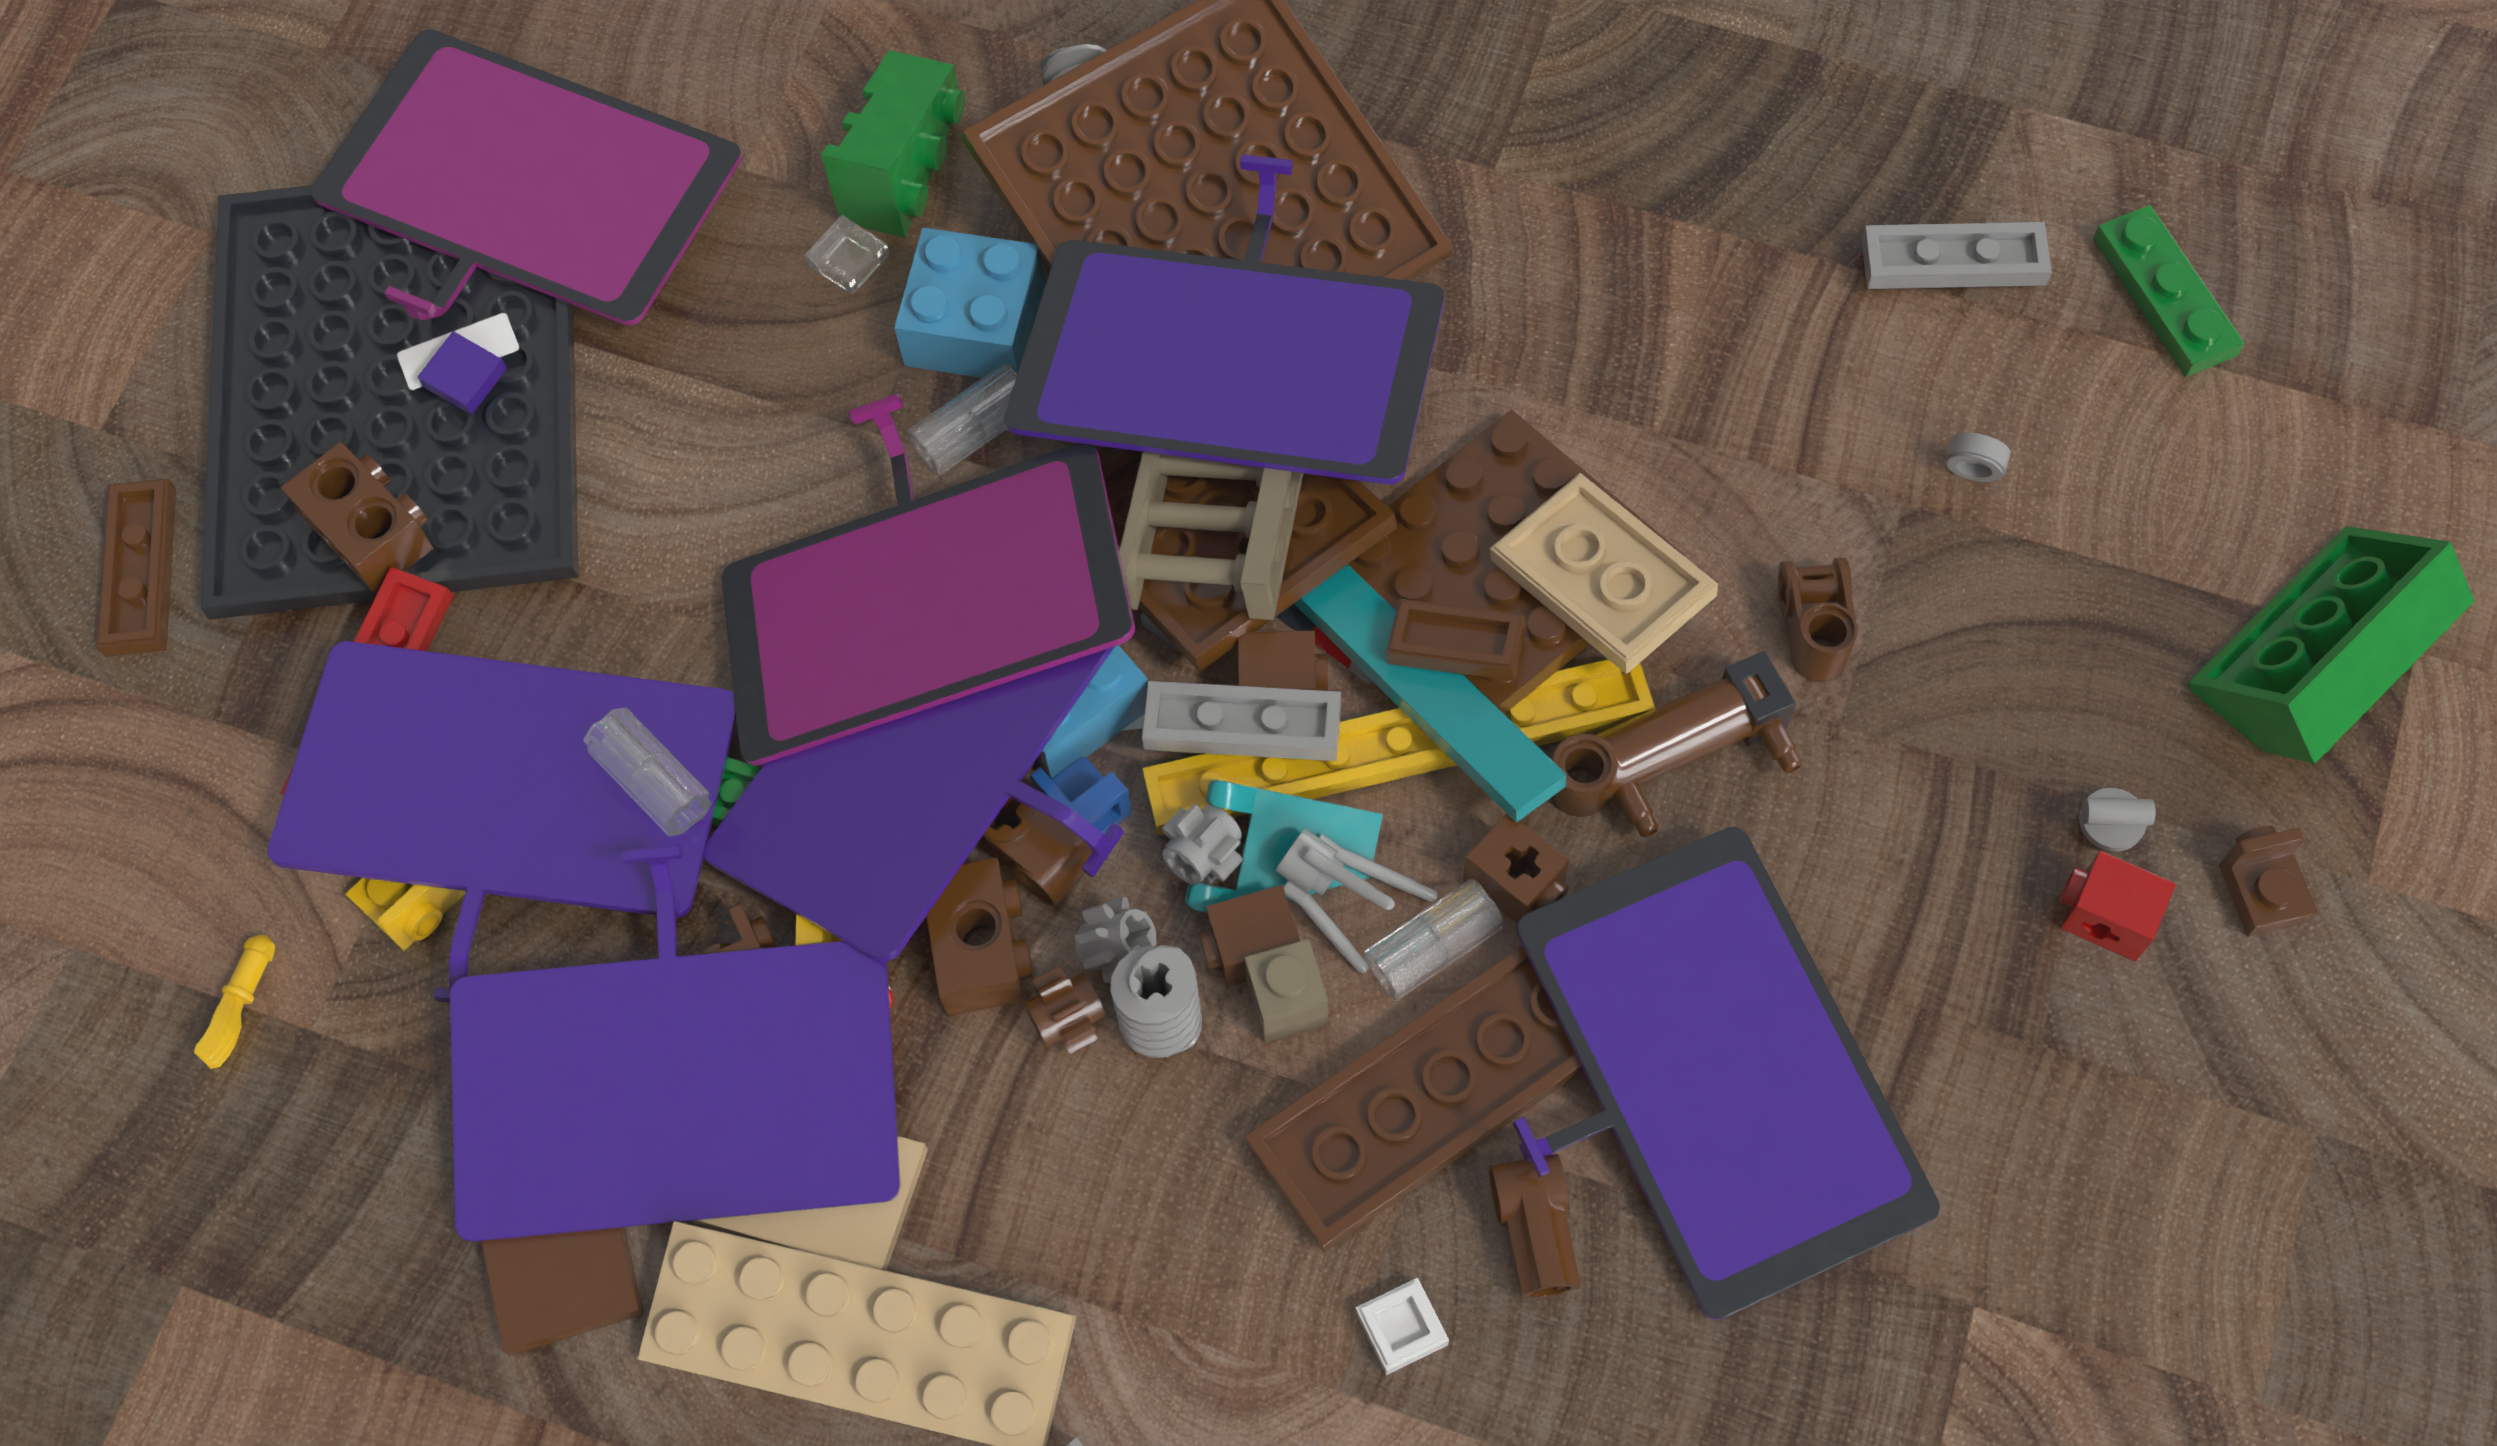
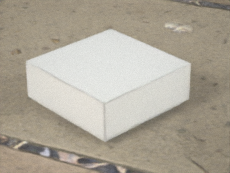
[1355,1278,1449,1375]

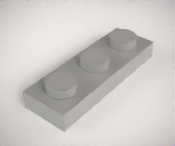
[1862,222,2052,289]
[1142,681,1341,761]

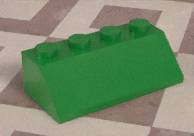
[2188,526,2475,764]

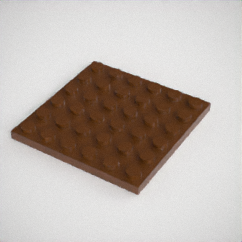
[962,0,1454,281]

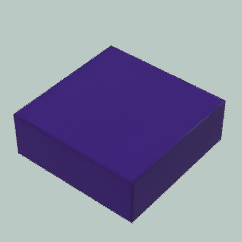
[417,331,507,415]

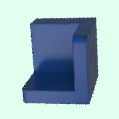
[1029,757,1132,834]

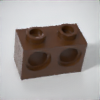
[280,441,434,595]

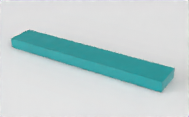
[1294,564,1567,823]

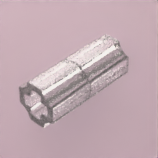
[906,364,1017,476]
[583,708,712,837]
[1364,879,1504,1002]

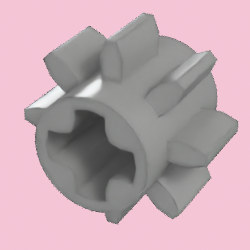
[1161,804,1243,885]
[1074,897,1157,983]

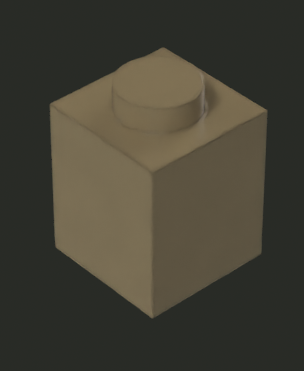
[1245,939,1328,1043]

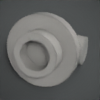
[2079,788,2156,852]

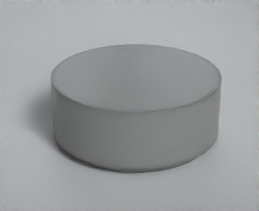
[1944,433,2011,482]

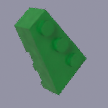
[821,50,965,238]

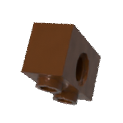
[926,858,1033,1016]

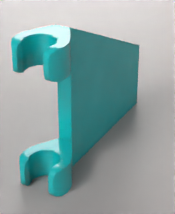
[1185,779,1383,912]

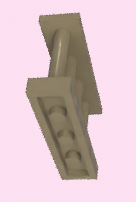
[1118,452,1303,620]

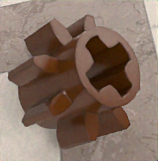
[1023,965,1106,1054]

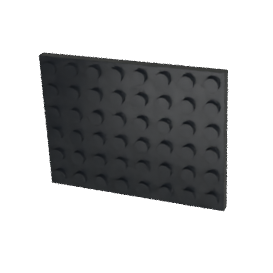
[200,185,579,620]

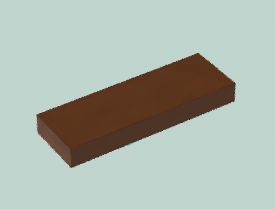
[96,478,176,657]

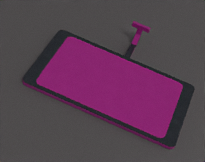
[311,29,742,325]
[721,393,1135,766]

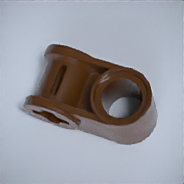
[1778,557,1858,682]
[980,797,1092,907]

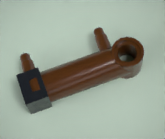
[1551,651,1802,838]

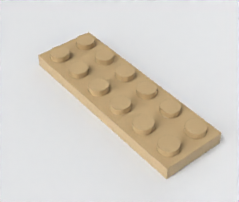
[638,1221,1077,1446]

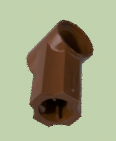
[1489,1154,1581,1299]

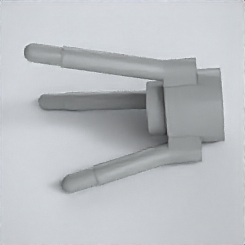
[1275,828,1438,974]

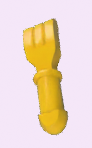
[194,934,275,1069]

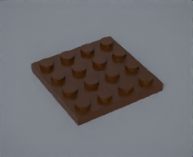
[1348,409,1684,715]
[1102,450,1397,672]

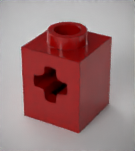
[2059,850,2176,962]

